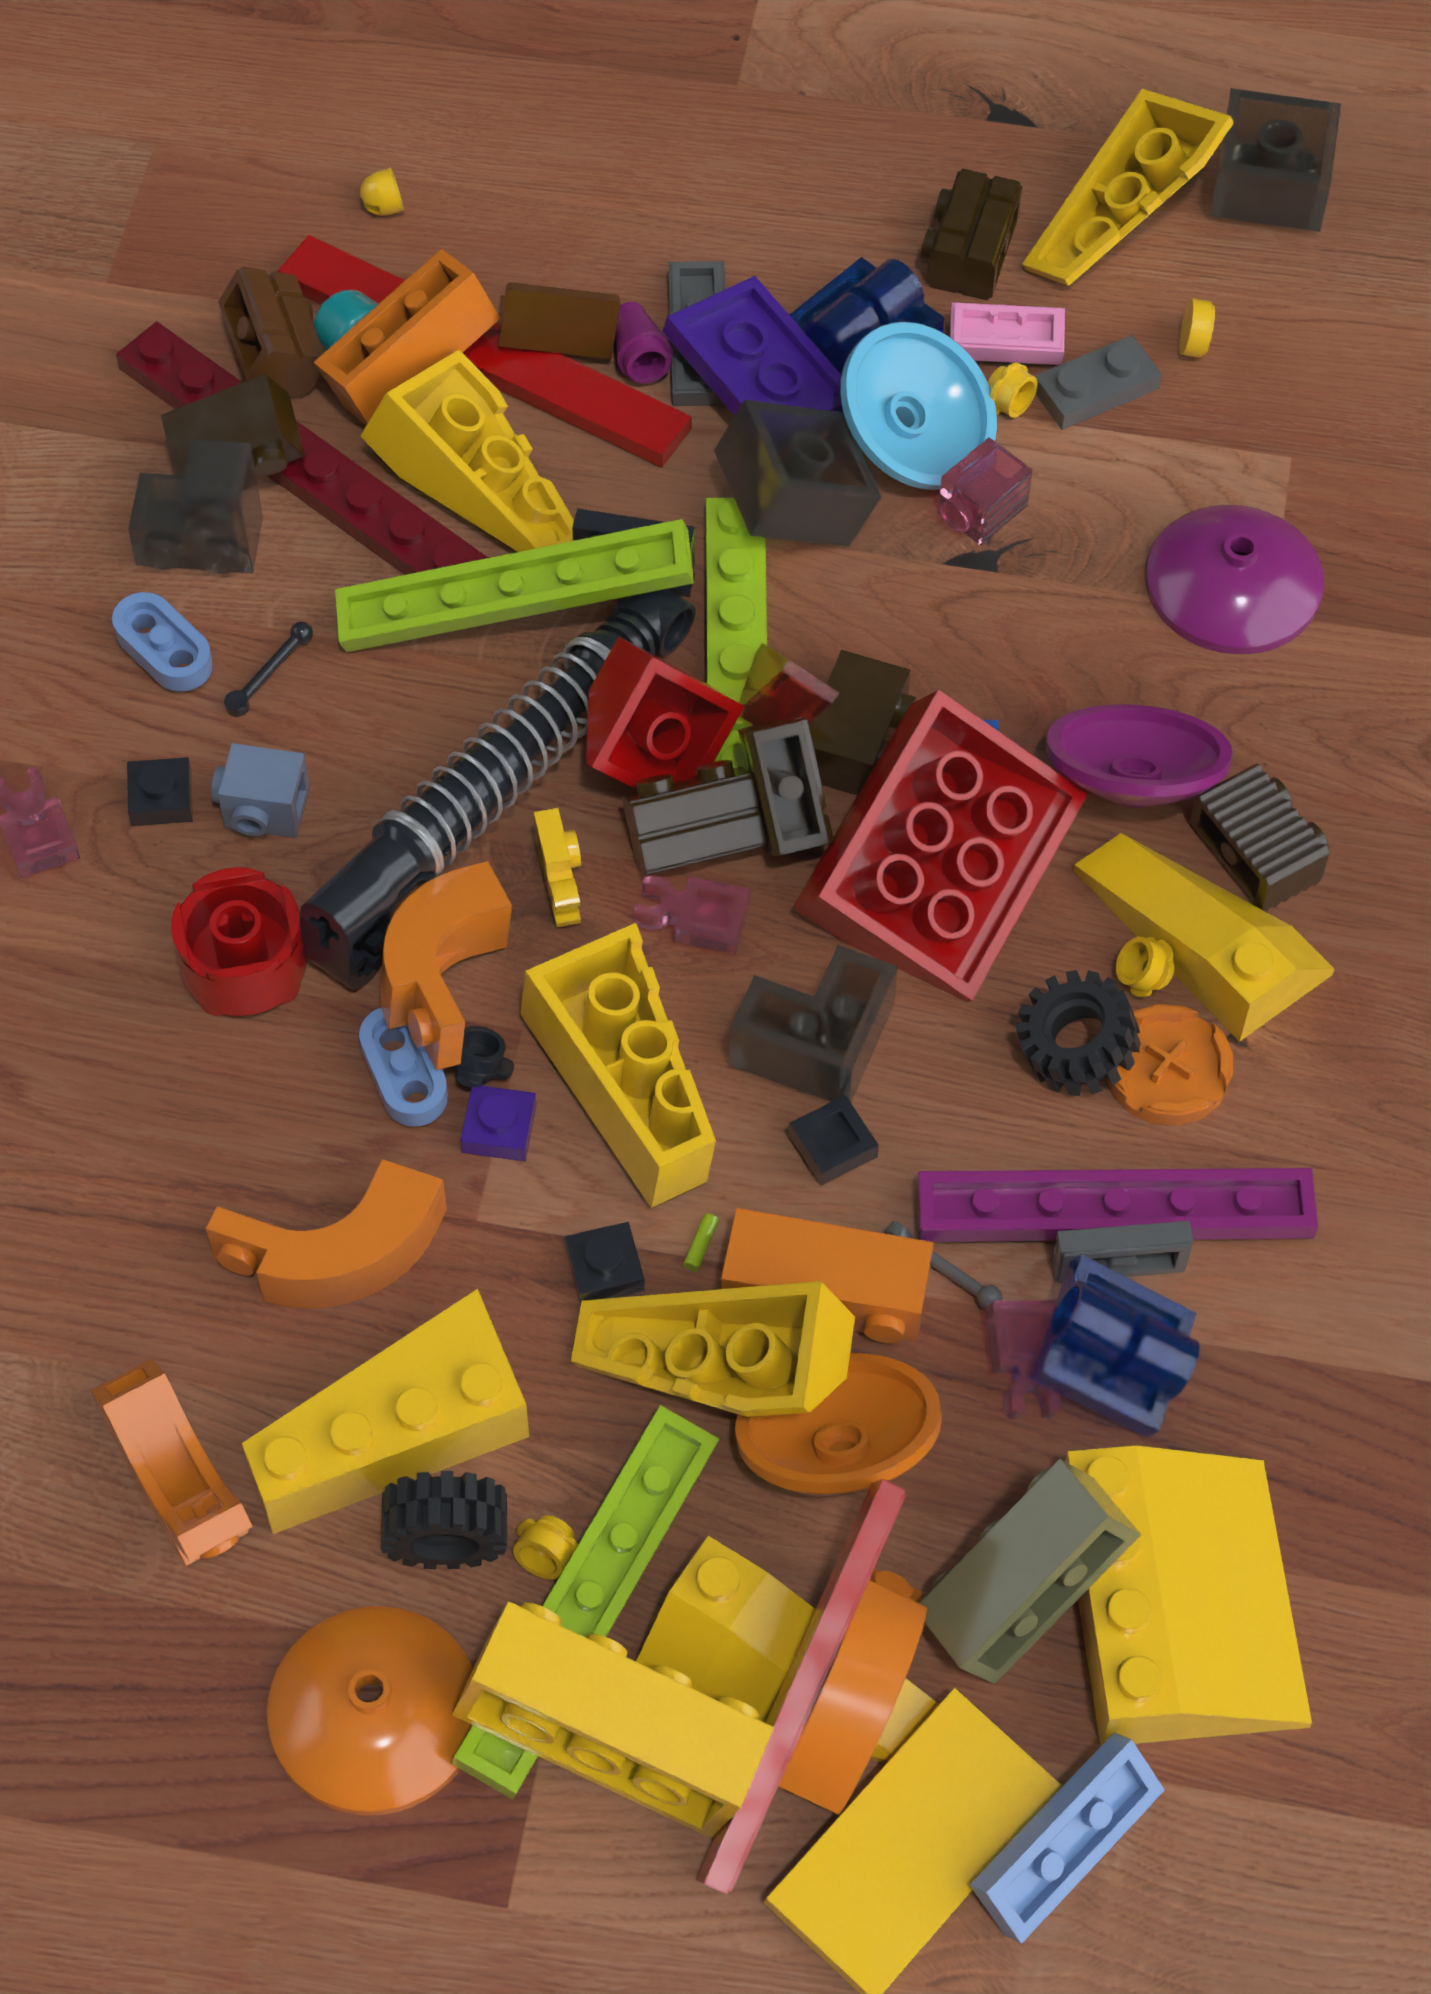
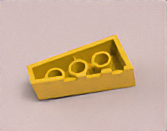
[520,923,716,1208]
[242,1289,530,1534]

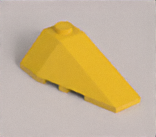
[1022,89,1234,286]
[360,350,574,552]
[1073,833,1334,1042]
[571,1281,855,1417]
[636,1536,940,1765]

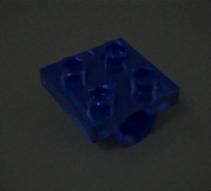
[789,257,945,375]
[1031,1254,1200,1437]

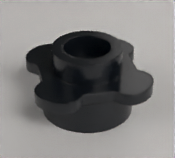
[452,1026,514,1087]

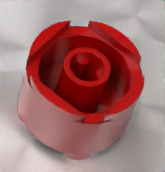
[171,867,307,1016]

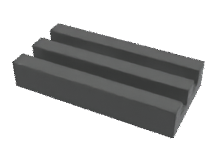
[1051,1220,1194,1283]

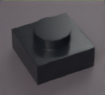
[127,757,193,826]
[789,1095,879,1185]
[564,1221,645,1306]

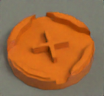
[1105,1004,1233,1126]

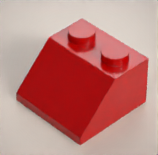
[586,636,744,789]

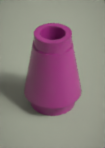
[615,302,673,383]

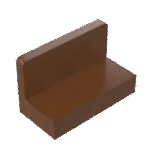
[498,282,620,359]

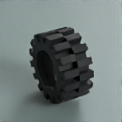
[1016,970,1141,1096]
[381,1471,507,1570]

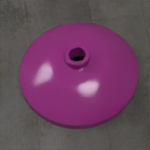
[1146,505,1324,654]
[1046,704,1233,808]

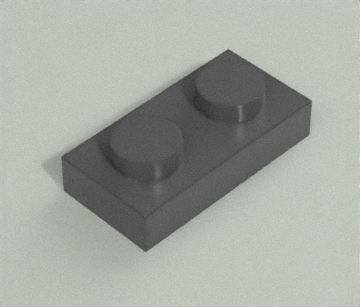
[1035,335,1162,430]

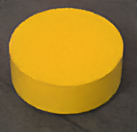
[1179,298,1215,358]

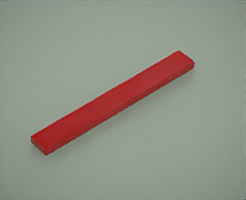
[277,235,692,468]

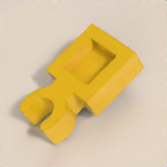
[534,808,581,927]

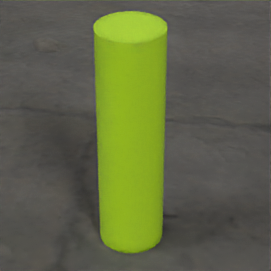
[683,1213,719,1272]

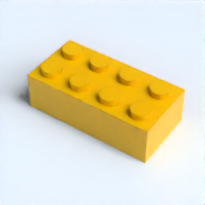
[452,1601,774,1838]

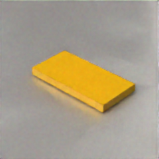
[763,1688,1062,1994]

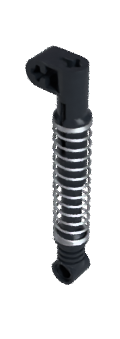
[299,589,696,990]

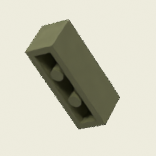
[920,1459,1141,1684]

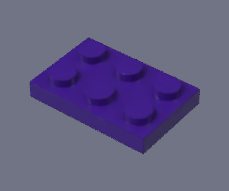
[662,276,844,453]

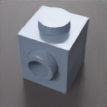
[211,743,310,838]

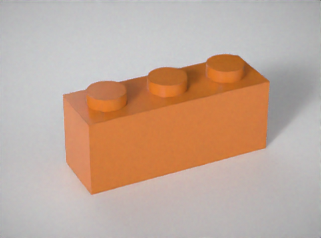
[314,248,501,425]
[721,1208,934,1344]

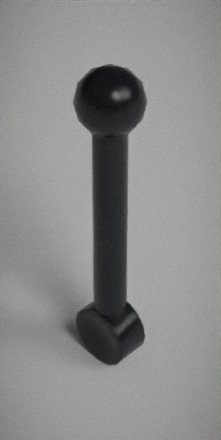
[224,621,313,717]

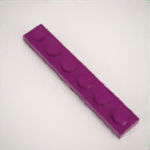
[917,1168,1318,1242]

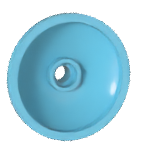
[841,322,997,490]

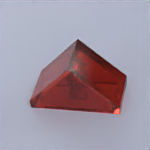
[739,643,839,725]

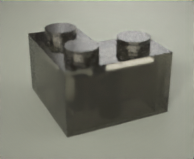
[128,439,263,574]
[729,945,898,1102]

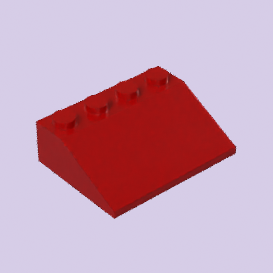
[793,689,1088,1002]

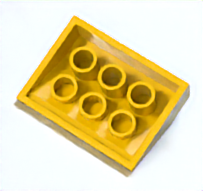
[1065,1445,1312,1747]

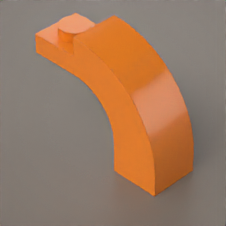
[380,861,512,1070]
[206,1159,447,1309]
[90,1358,253,1566]
[778,1569,928,1815]

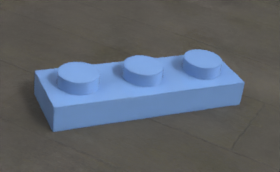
[970,1732,1165,1944]

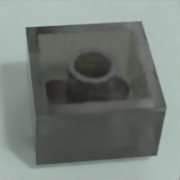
[1210,88,1341,232]
[714,400,881,546]

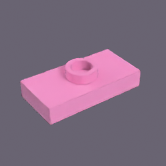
[950,302,1065,365]

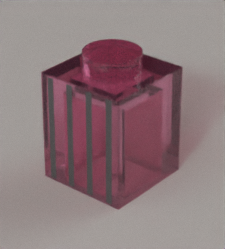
[938,437,1033,545]

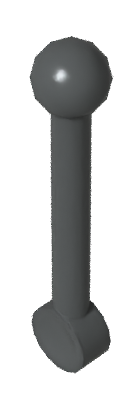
[884,1221,1003,1311]

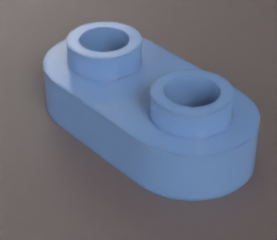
[112,592,213,691]
[359,1008,448,1126]

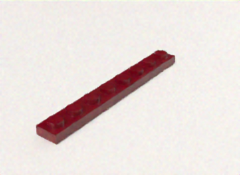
[116,321,489,575]

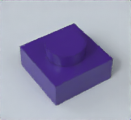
[460,1086,537,1162]

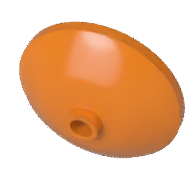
[735,1353,942,1496]
[267,1606,473,1816]

